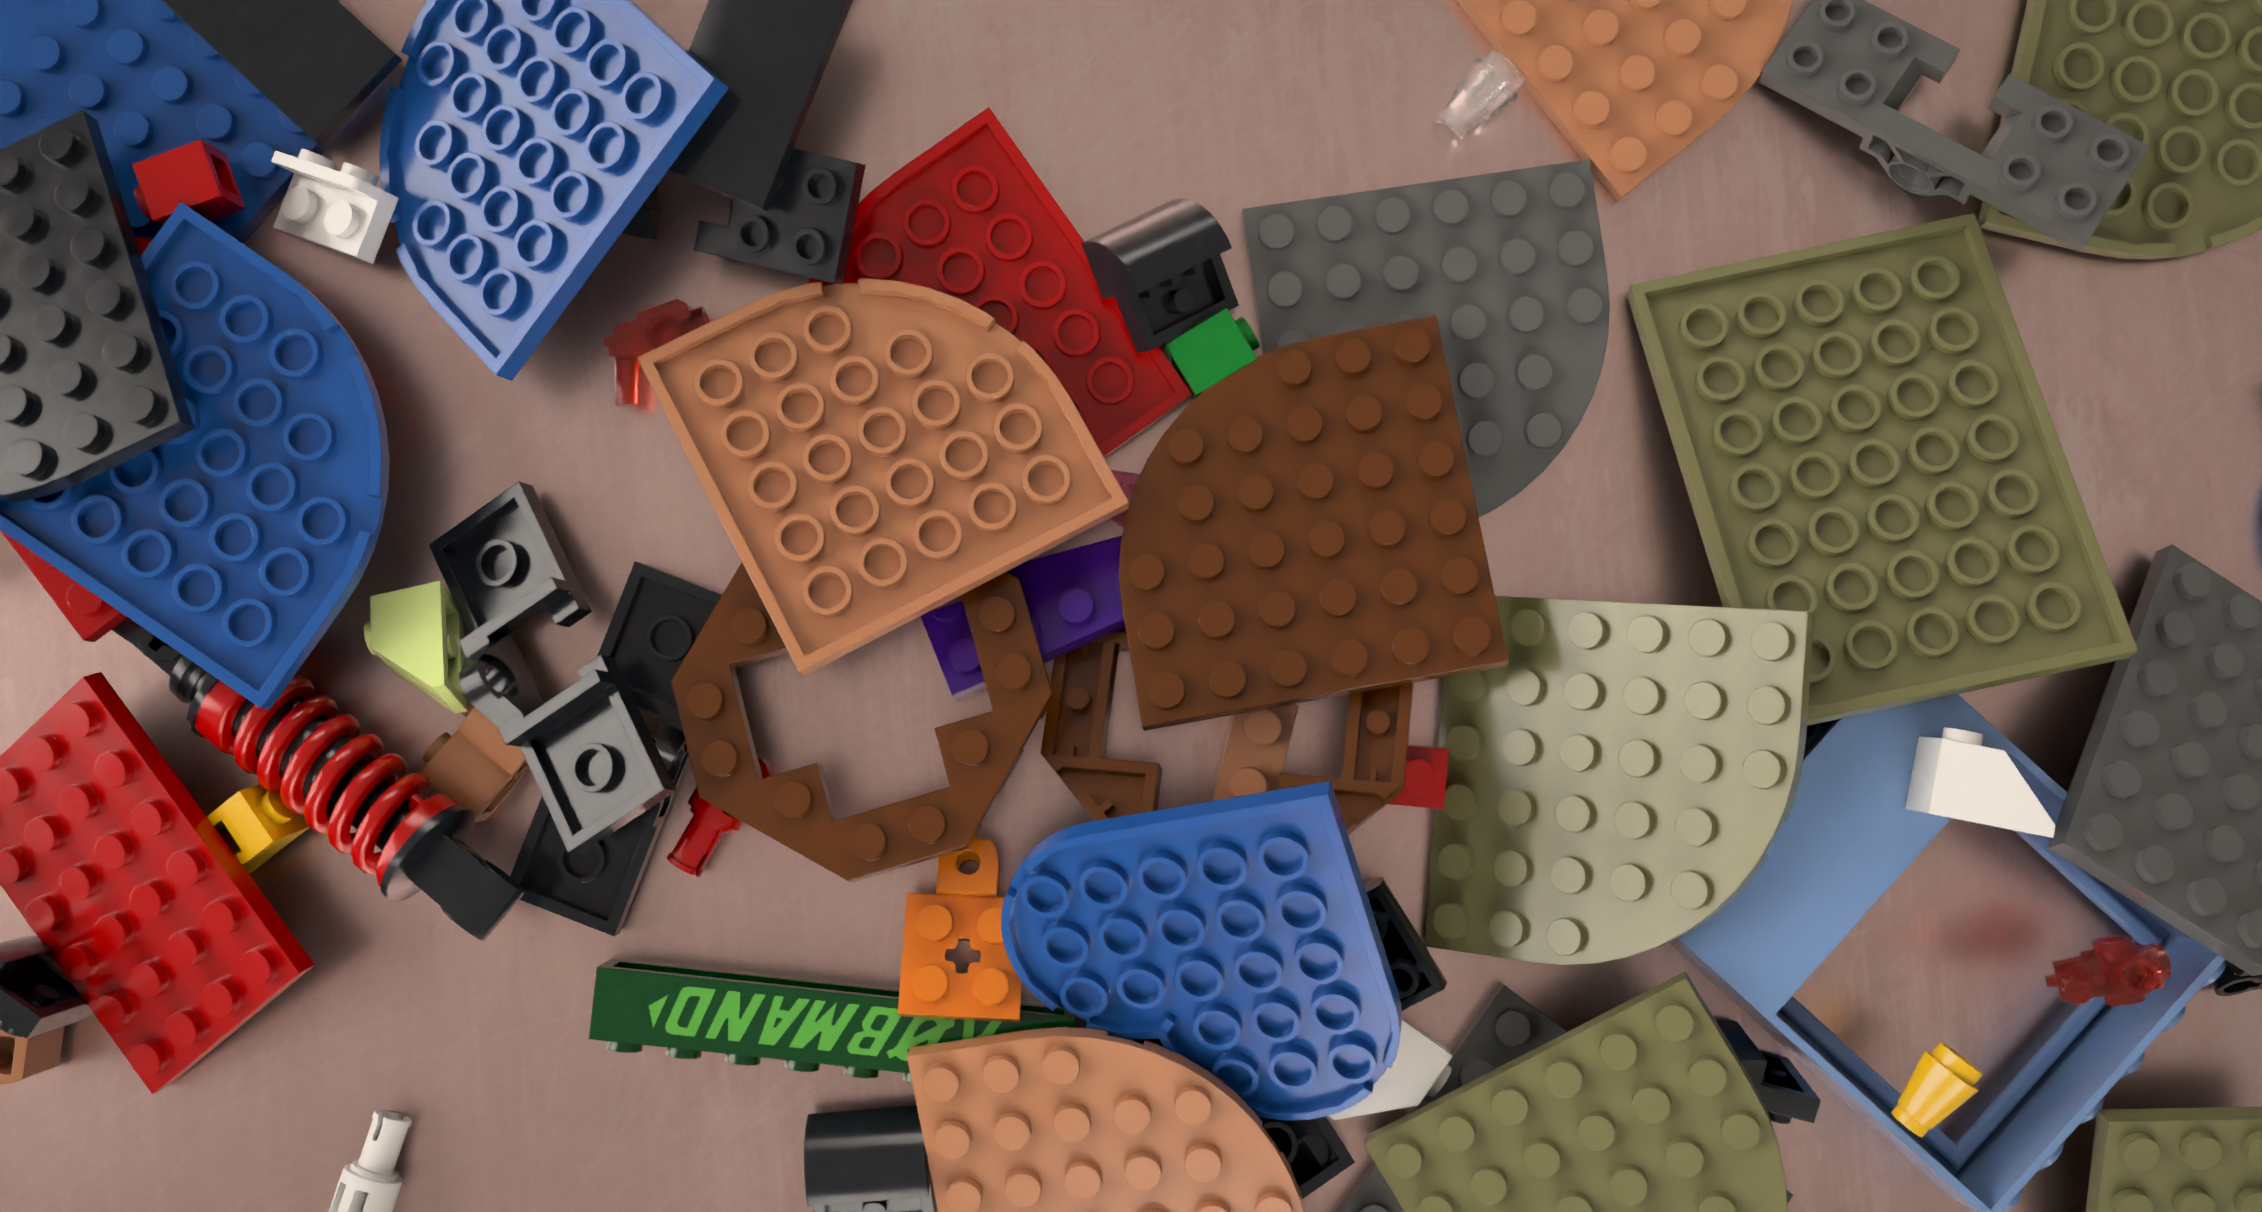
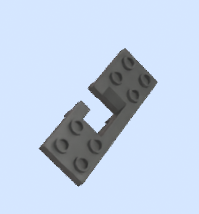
[1759,0,2151,252]

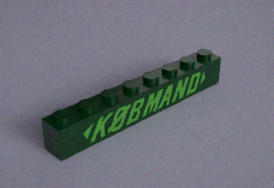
[589,959,1076,1083]

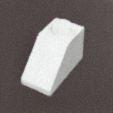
[1905,727,2056,838]
[1329,1016,1453,1120]

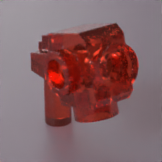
[603,299,710,407]
[2045,935,2172,1006]

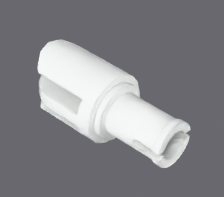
[329,1110,412,1212]

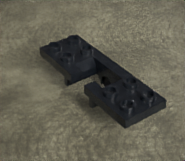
[622,148,866,284]
[429,481,677,853]
[510,561,723,936]

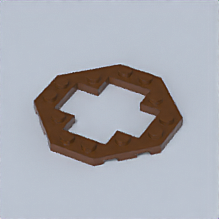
[671,562,1054,882]
[1041,628,1414,835]

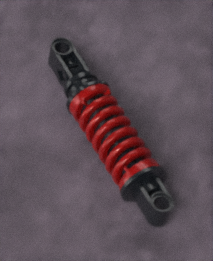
[112,618,526,941]

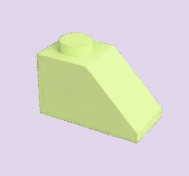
[364,581,467,714]

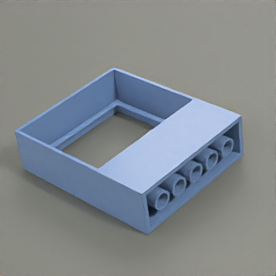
[1670,694,2226,1212]

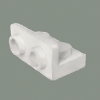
[271,149,399,264]

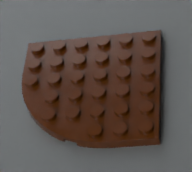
[1119,315,1509,731]

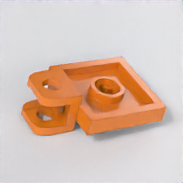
[898,839,1022,1022]

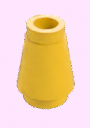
[1891,1041,1983,1138]

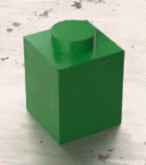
[1165,308,1260,400]

